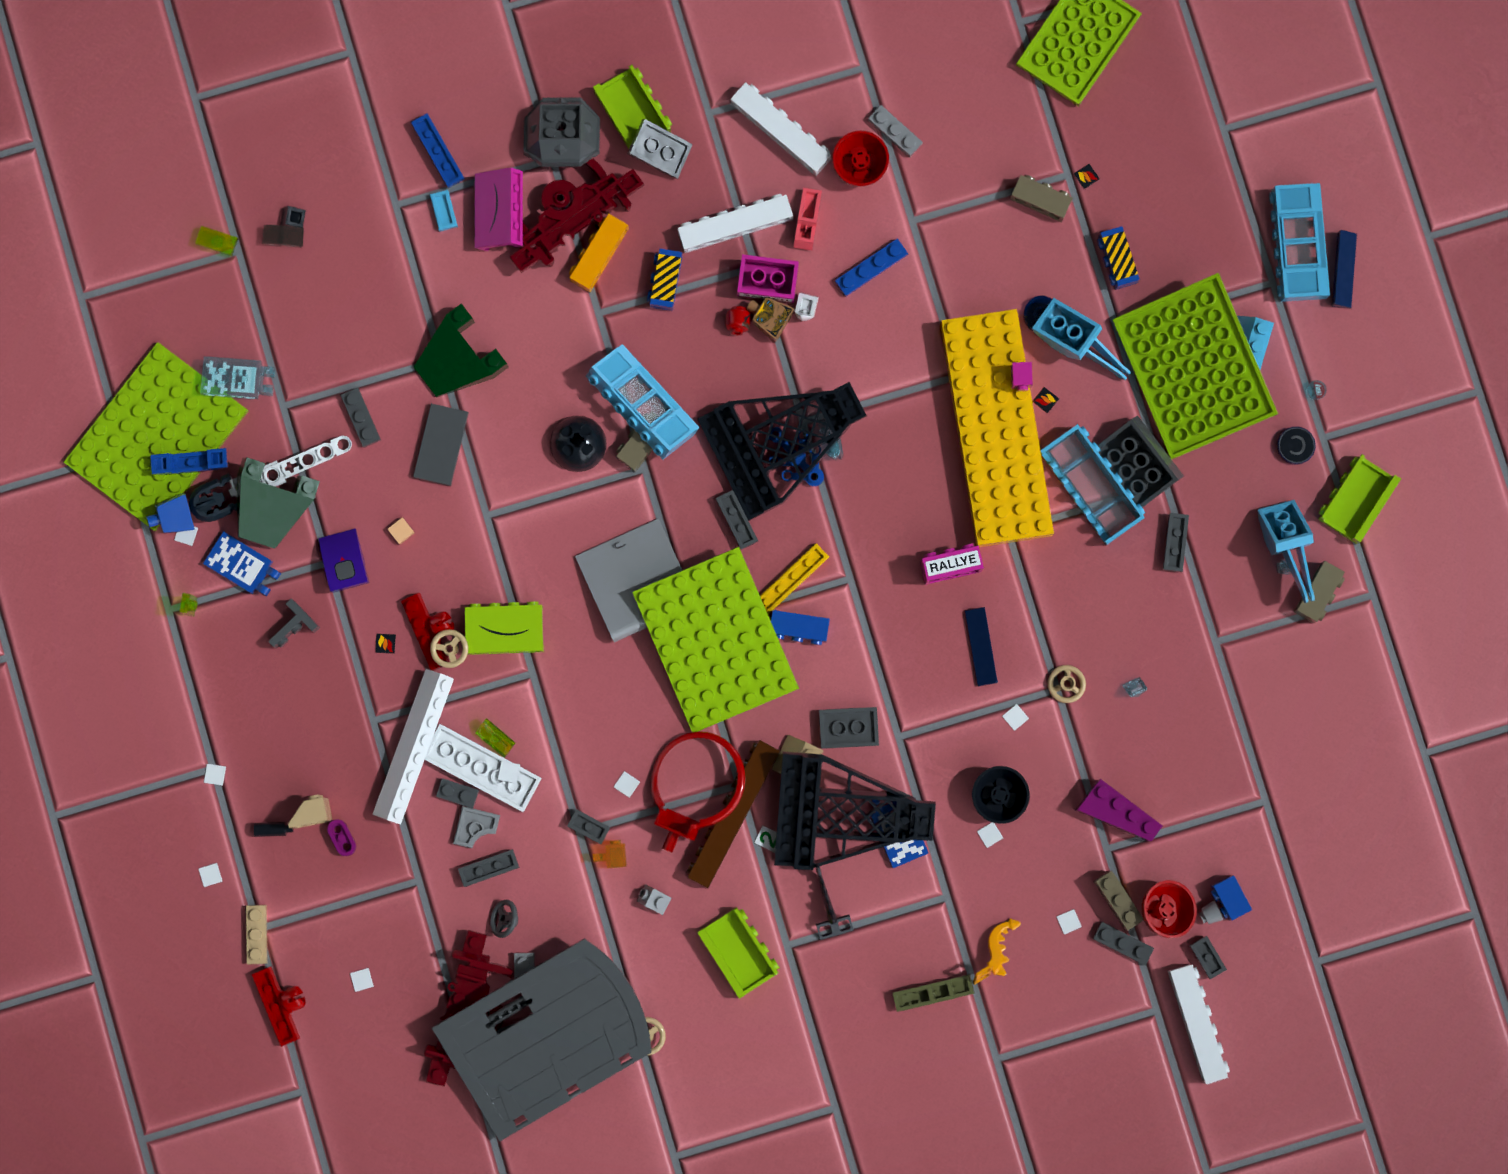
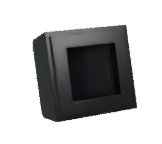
[280,206,306,229]

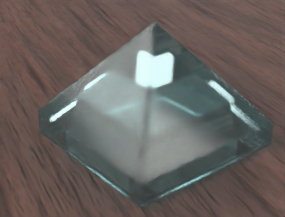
[1123,677,1148,697]

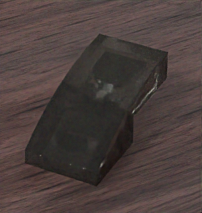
[262,225,304,248]

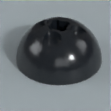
[550,416,607,472]
[972,766,1030,824]

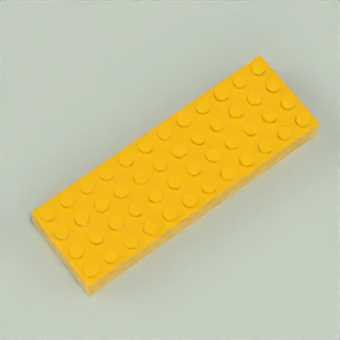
[940,309,1054,547]

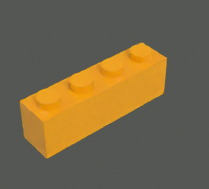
[569,213,629,293]

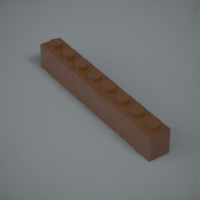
[686,740,780,888]

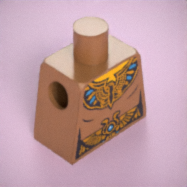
[747,298,795,343]

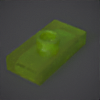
[195,226,238,256]
[180,593,197,617]
[475,718,516,758]

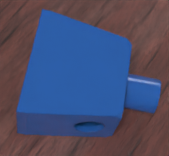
[146,493,195,533]

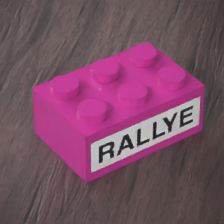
[737,254,799,303]
[920,544,984,585]

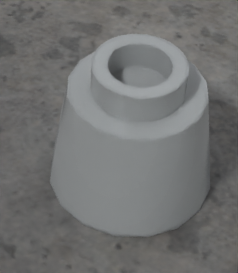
[1199,901,1224,924]

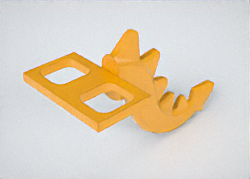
[973,918,1021,985]

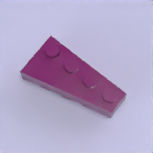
[1075,779,1163,842]

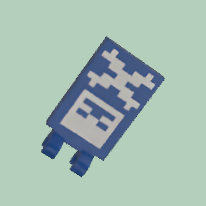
[203,531,281,596]
[871,800,928,868]

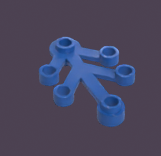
[769,427,824,486]

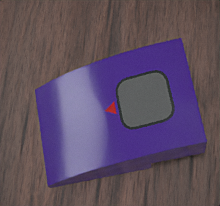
[319,528,369,593]

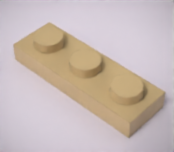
[246,905,268,964]

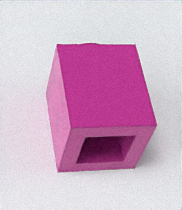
[1011,362,1033,391]

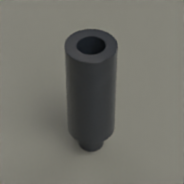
[254,822,294,837]

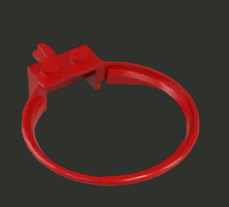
[651,731,745,853]

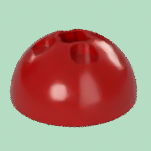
[833,131,889,187]
[1141,880,1197,938]

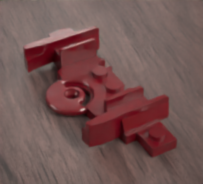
[510,158,644,273]
[424,930,513,1087]

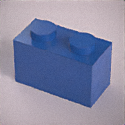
[1210,875,1252,921]

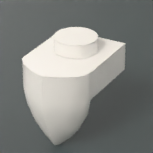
[795,293,819,321]

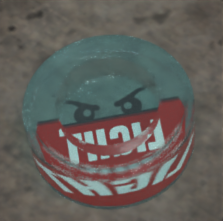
[1306,380,1327,400]

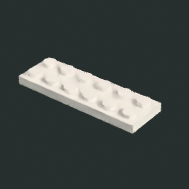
[424,724,542,812]

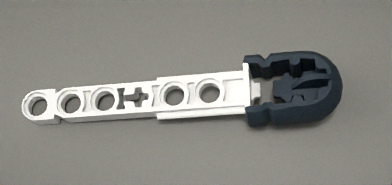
[189,436,352,522]

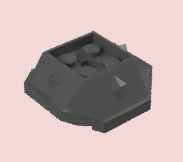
[523,97,600,167]

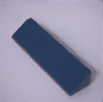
[1332,230,1357,308]
[965,607,998,687]

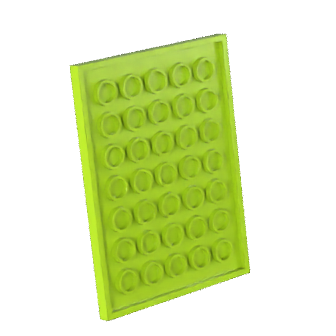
[1113,273,1278,459]
[64,342,249,531]
[632,547,799,732]

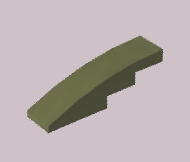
[893,974,975,1012]

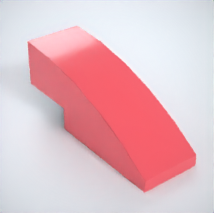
[793,188,822,250]

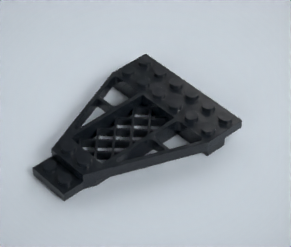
[698,382,867,521]
[774,752,936,870]

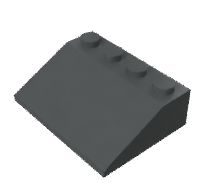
[1098,416,1184,508]

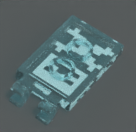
[200,356,275,399]

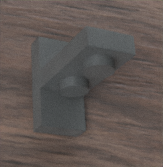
[268,599,320,649]

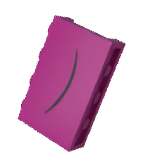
[474,167,523,251]

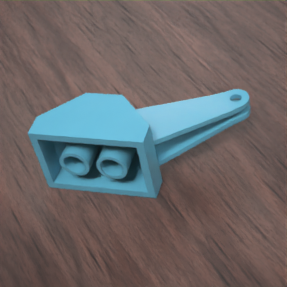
[1032,298,1131,380]
[1258,500,1315,603]

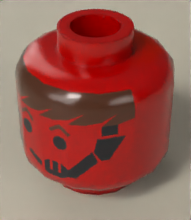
[725,306,751,336]

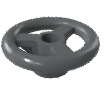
[490,900,518,938]

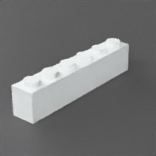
[731,82,831,176]
[678,194,793,253]
[1168,964,1230,1084]

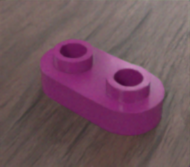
[327,820,356,856]

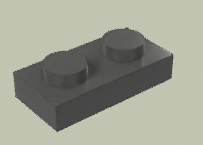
[436,778,479,808]
[567,809,611,844]
[1189,936,1227,979]

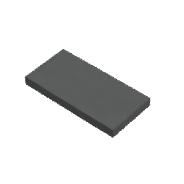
[413,403,469,486]

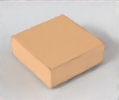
[388,517,415,544]

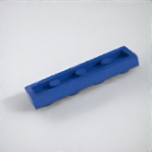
[411,113,465,188]
[835,238,908,297]

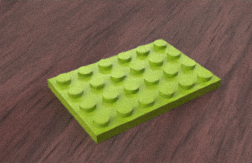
[1016,0,1142,107]

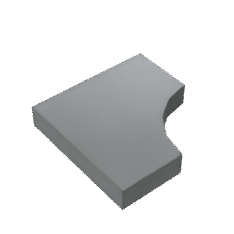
[453,806,500,848]

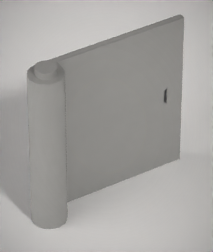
[575,518,682,643]

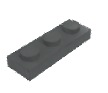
[341,388,381,448]
[716,490,758,550]
[1163,513,1189,572]
[458,850,520,887]
[1093,922,1154,966]

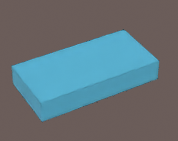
[430,190,458,232]

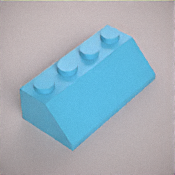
[1237,316,1274,369]

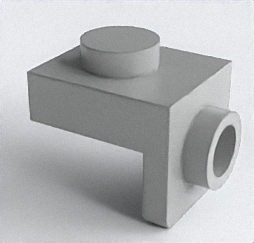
[637,884,672,915]

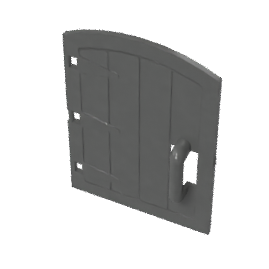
[432,938,652,1142]

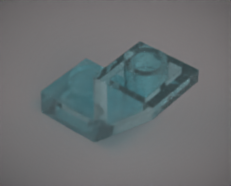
[818,418,844,460]

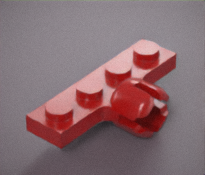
[401,593,454,671]
[252,967,306,1047]

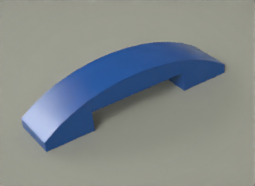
[151,448,228,474]

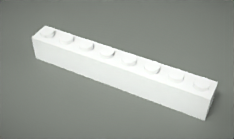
[373,669,454,824]

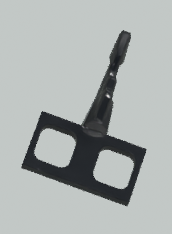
[816,865,854,940]

